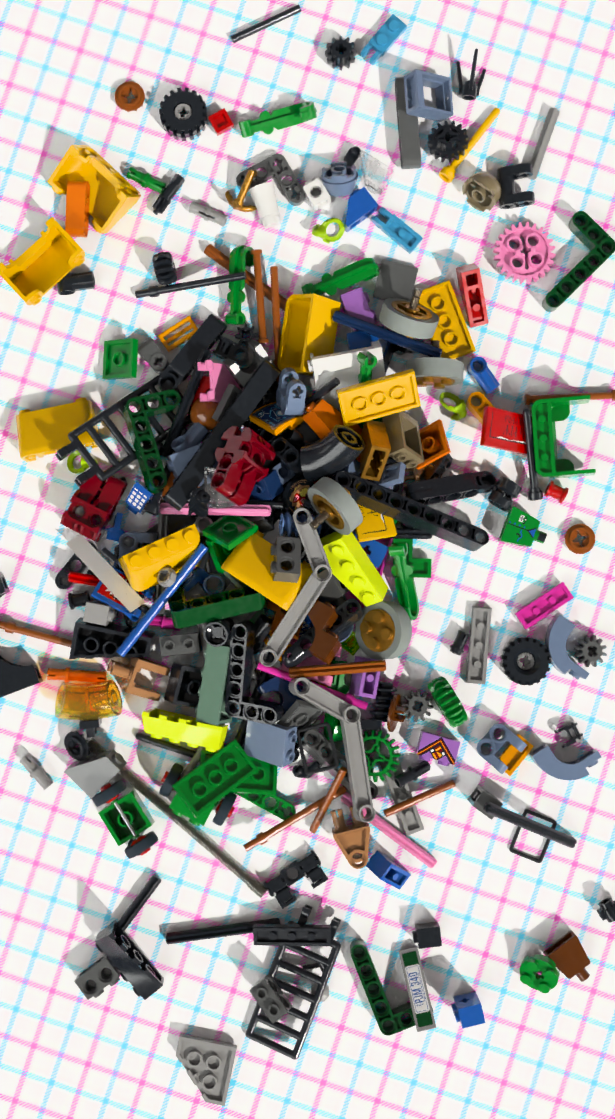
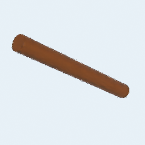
[309,767,347,833]
[383,779,456,817]

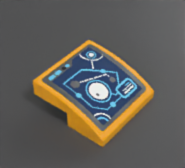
[249,402,304,436]

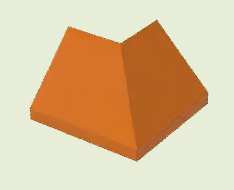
[416,419,451,470]

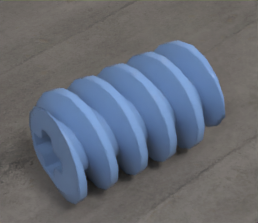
[279,512,321,538]

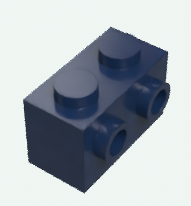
[249,469,284,500]

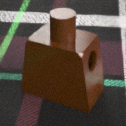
[543,930,591,982]

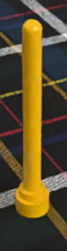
[439,108,500,183]

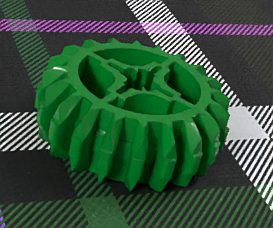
[428,676,468,728]
[363,730,401,782]

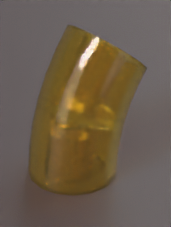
[55,680,123,720]

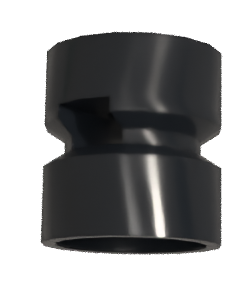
[487,476,522,512]
[203,617,235,647]

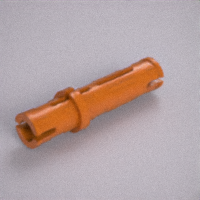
[47,667,107,683]

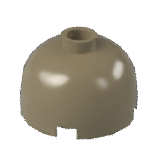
[462,172,501,212]

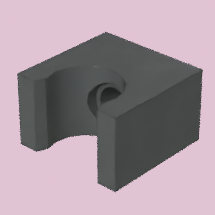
[223,339,280,389]

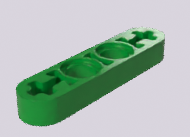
[235,793,296,820]

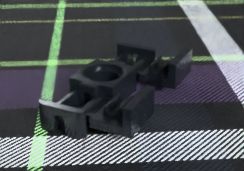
[263,850,329,909]

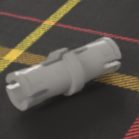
[188,201,228,227]
[19,753,54,791]

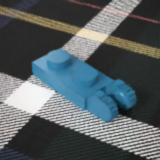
[360,14,407,65]
[371,207,423,254]

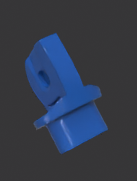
[105,512,126,542]
[182,567,209,592]

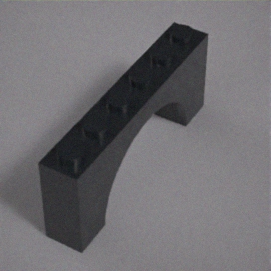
[0,574,43,698]

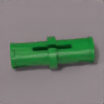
[127,166,166,194]

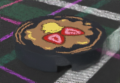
[282,477,314,516]

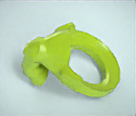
[312,218,345,244]
[439,392,467,421]
[67,450,98,474]

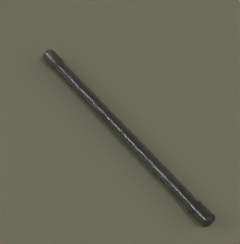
[88,738,268,898]

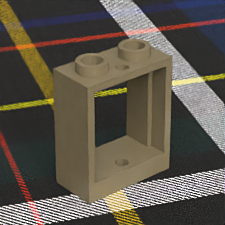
[382,411,424,468]

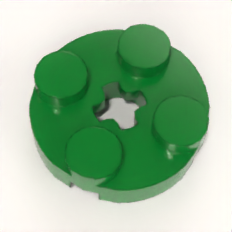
[519,954,560,994]

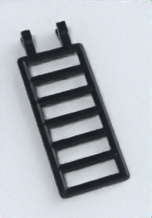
[55,373,192,487]
[245,904,341,1060]

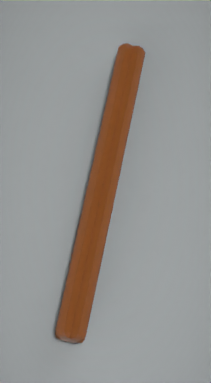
[204,244,287,311]

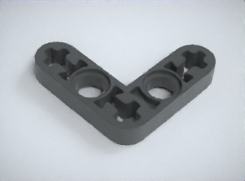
[236,154,305,206]

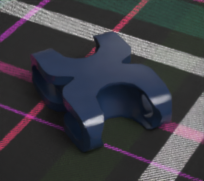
[256,677,305,717]

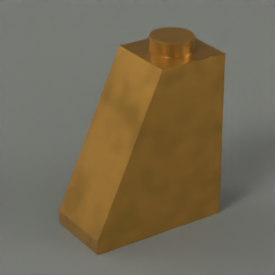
[360,420,391,481]

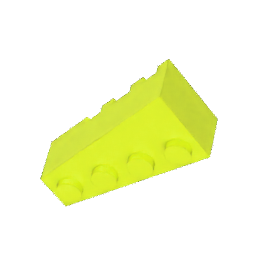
[320,531,388,607]

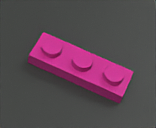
[514,582,574,630]

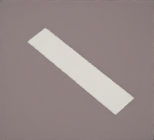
[66,534,145,613]

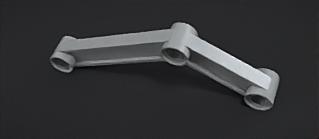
[259,508,332,667]
[289,677,376,822]

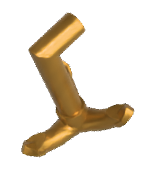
[225,169,258,212]

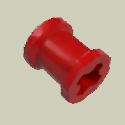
[544,480,569,504]

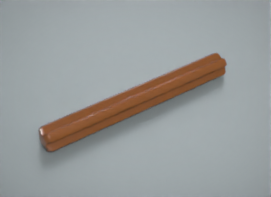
[289,660,386,678]

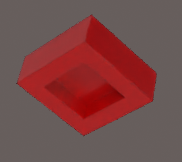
[208,108,234,136]

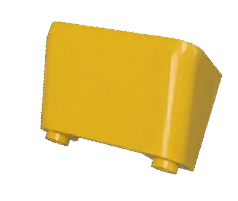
[47,145,141,234]
[0,217,85,306]
[16,397,99,462]
[221,531,313,611]

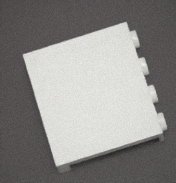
[307,341,385,412]

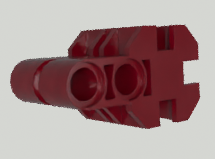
[211,426,276,506]
[60,470,128,543]

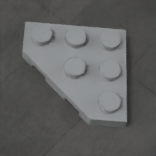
[175,1033,237,1106]

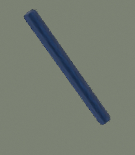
[332,311,442,357]

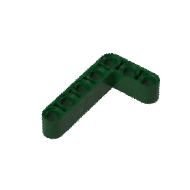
[542,211,615,312]
[123,390,180,494]
[168,585,267,628]
[350,939,434,1036]

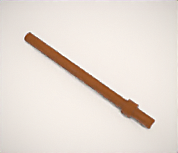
[270,266,281,382]
[0,621,72,648]
[243,785,347,852]

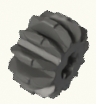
[574,635,607,667]
[401,689,434,722]

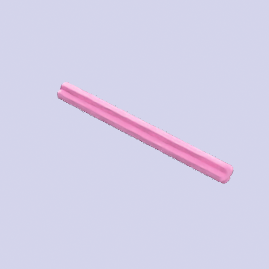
[159,503,271,516]
[341,792,437,868]

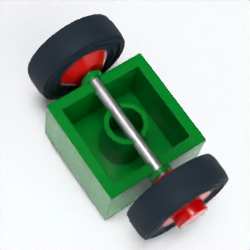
[159,763,237,826]
[92,779,159,859]

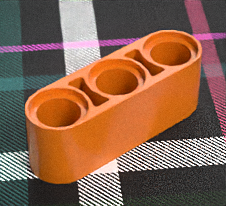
[65,180,90,238]

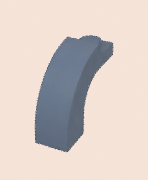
[333,459,406,491]
[545,614,590,680]
[529,743,602,781]

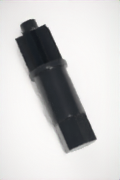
[152,174,185,215]

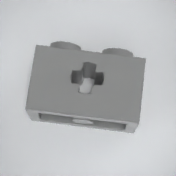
[83,600,118,626]

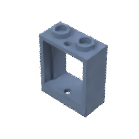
[404,69,454,122]

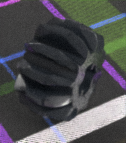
[325,35,357,71]
[152,251,177,285]

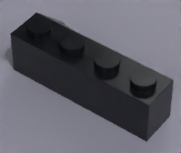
[69,617,156,659]
[95,920,164,1000]

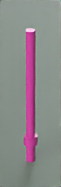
[256,661,368,710]

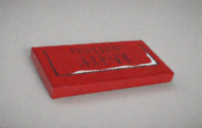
[480,406,534,455]

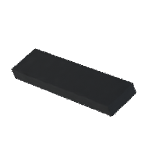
[253,924,332,946]

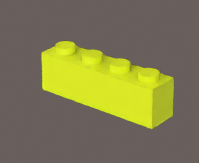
[142,708,228,752]

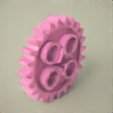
[493,222,556,285]

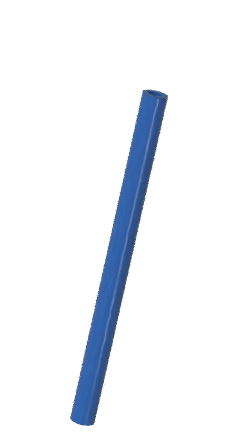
[116,543,209,657]

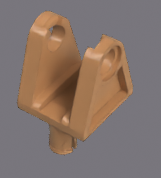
[107,657,171,701]
[330,805,370,869]

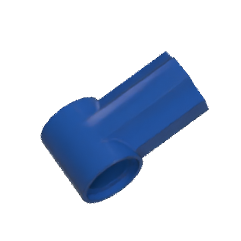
[467,357,500,395]

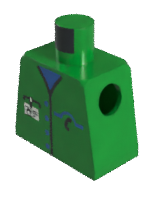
[498,506,547,547]

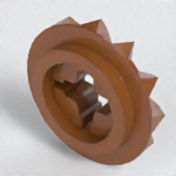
[115,81,145,113]
[564,524,595,554]

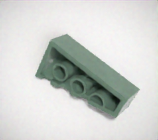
[195,643,232,725]

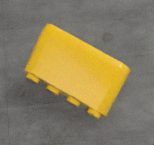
[277,293,341,377]
[118,524,201,592]

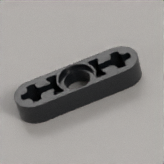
[55,542,98,589]

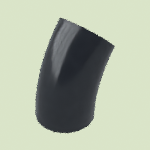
[300,425,366,482]

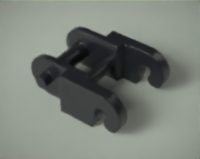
[554,722,583,748]

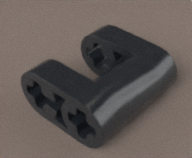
[496,163,535,209]

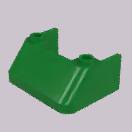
[531,395,596,478]

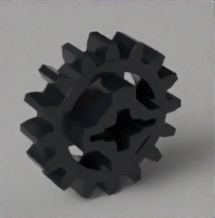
[427,121,469,163]

